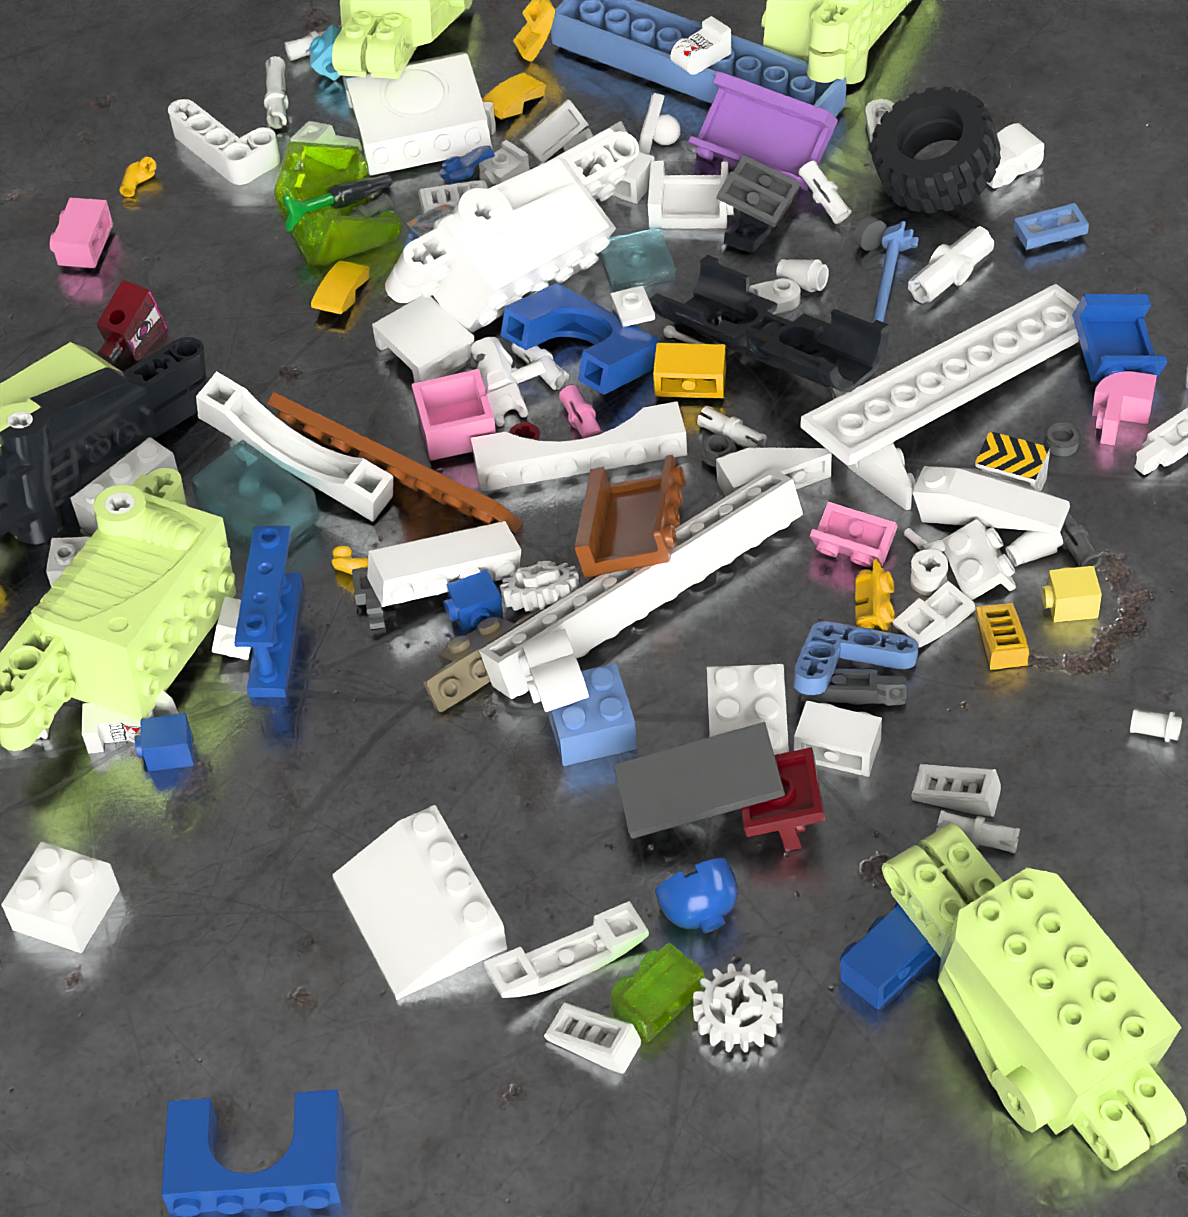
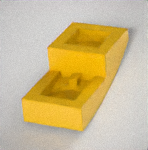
[513,0,555,62]
[482,73,546,119]
[311,260,369,314]

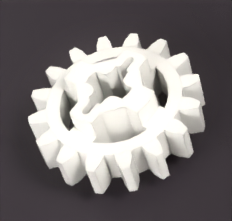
[500,561,581,612]
[693,964,783,1052]

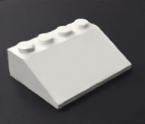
[332,805,507,1000]

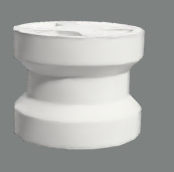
[910,549,948,596]

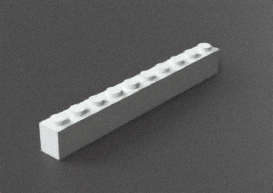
[479,469,803,699]

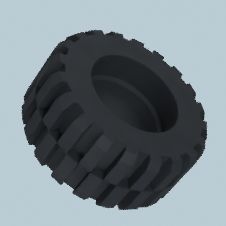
[870,87,1001,213]

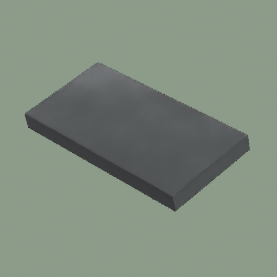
[613,722,785,839]

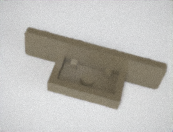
[423,608,547,712]

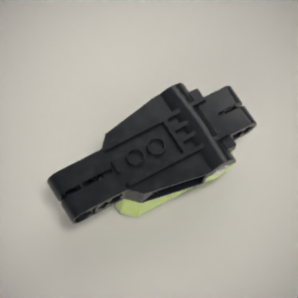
[0,337,207,544]

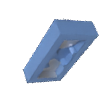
[1013,203,1089,250]

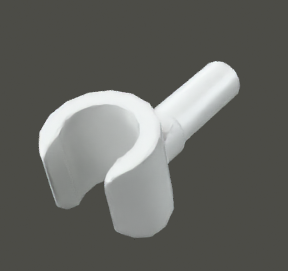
[904,528,945,553]

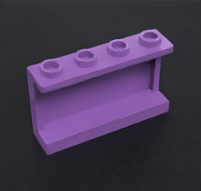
[688,71,838,191]

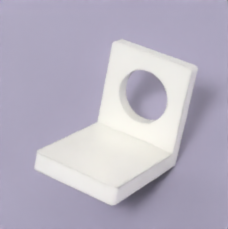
[610,286,655,327]

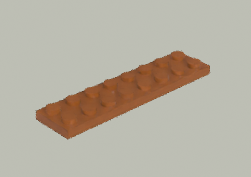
[267,392,523,534]

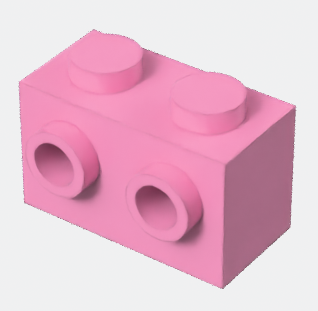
[50,198,113,268]

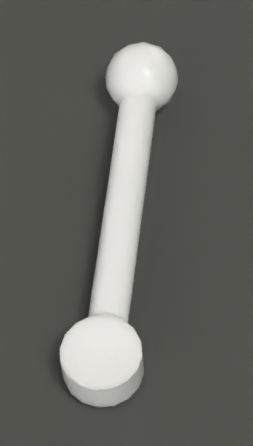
[663,325,705,344]

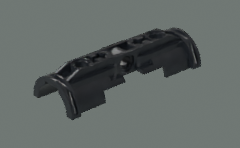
[649,255,889,392]

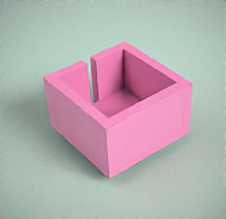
[411,369,496,461]

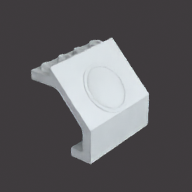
[343,52,493,176]

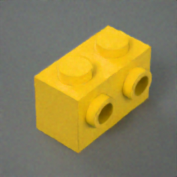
[653,343,726,398]

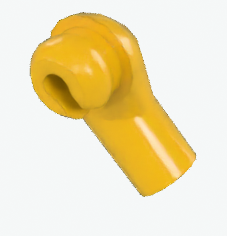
[119,157,156,197]
[331,546,368,575]

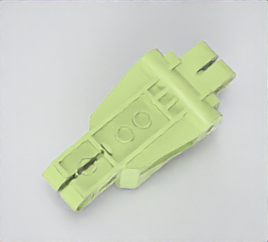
[332,0,472,79]
[882,823,1186,1171]

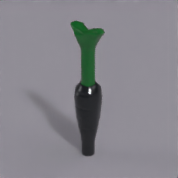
[283,174,392,232]

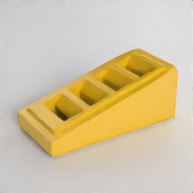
[976,603,1029,670]

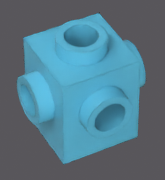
[309,24,341,81]

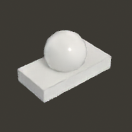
[638,93,681,155]
[520,99,589,165]

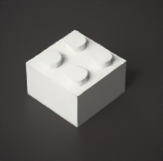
[1,841,120,953]

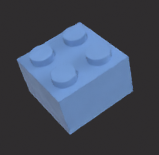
[547,663,637,766]

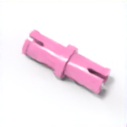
[559,385,604,439]

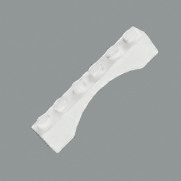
[196,371,393,522]
[471,402,687,492]

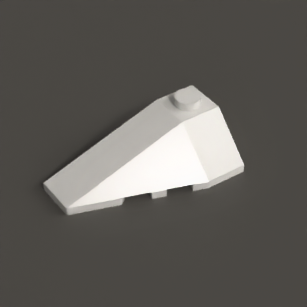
[912,466,1070,533]

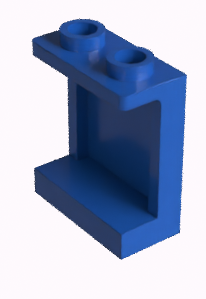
[1072,294,1167,382]

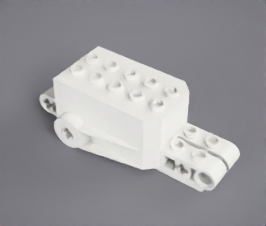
[385,128,639,333]

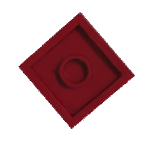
[741,747,826,852]

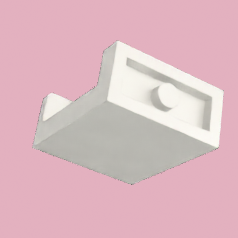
[648,161,734,229]
[372,295,475,383]

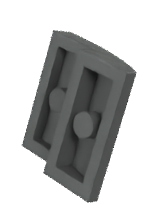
[716,155,801,227]

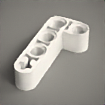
[168,99,280,185]

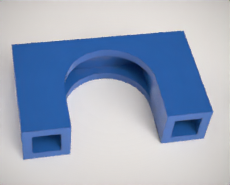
[500,283,660,395]
[161,1089,343,1217]

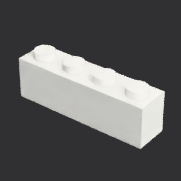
[367,521,521,607]

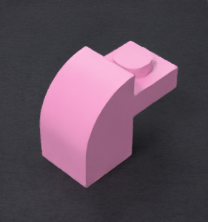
[1092,371,1157,445]

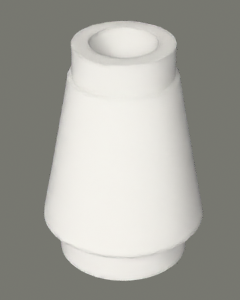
[776,259,829,293]
[1005,530,1063,567]

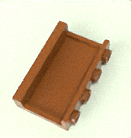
[574,455,686,578]

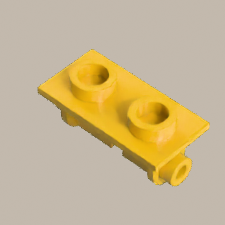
[855,559,895,633]

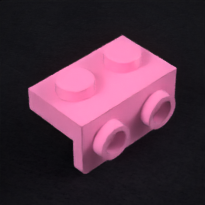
[810,502,898,568]

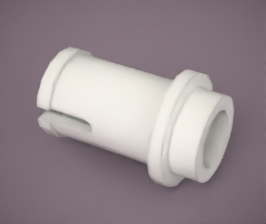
[1130,708,1182,743]

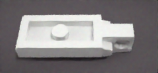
[1134,408,1188,475]

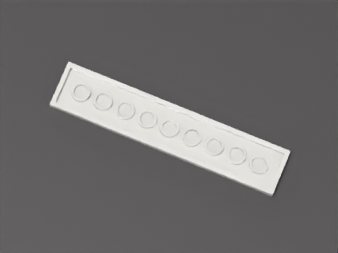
[800,284,1080,466]

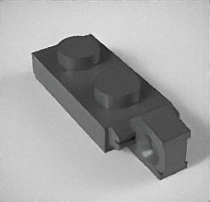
[800,669,907,706]

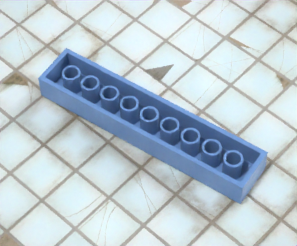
[551,0,846,117]

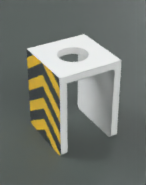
[975,432,1050,491]

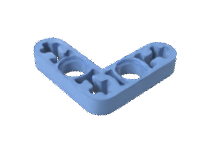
[793,621,919,695]

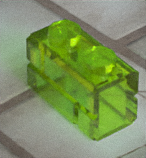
[610,943,704,1043]

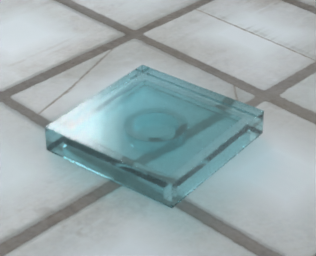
[599,227,677,292]

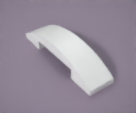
[484,901,649,998]

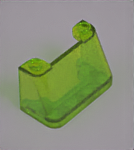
[274,141,402,265]

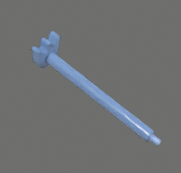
[871,221,919,323]

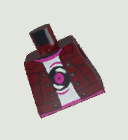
[97,280,168,365]

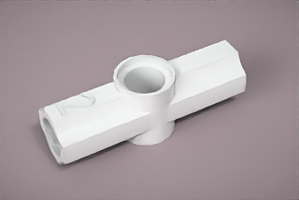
[908,226,994,304]

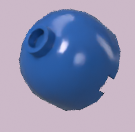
[655,858,738,933]

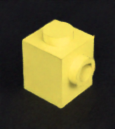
[1042,566,1102,622]

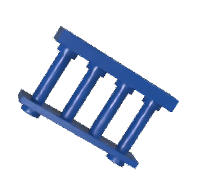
[234,526,303,697]

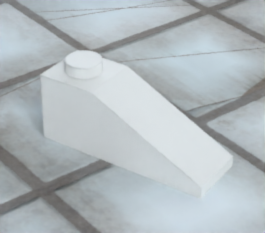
[716,447,832,497]

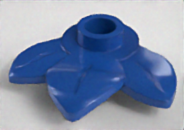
[439,146,495,184]

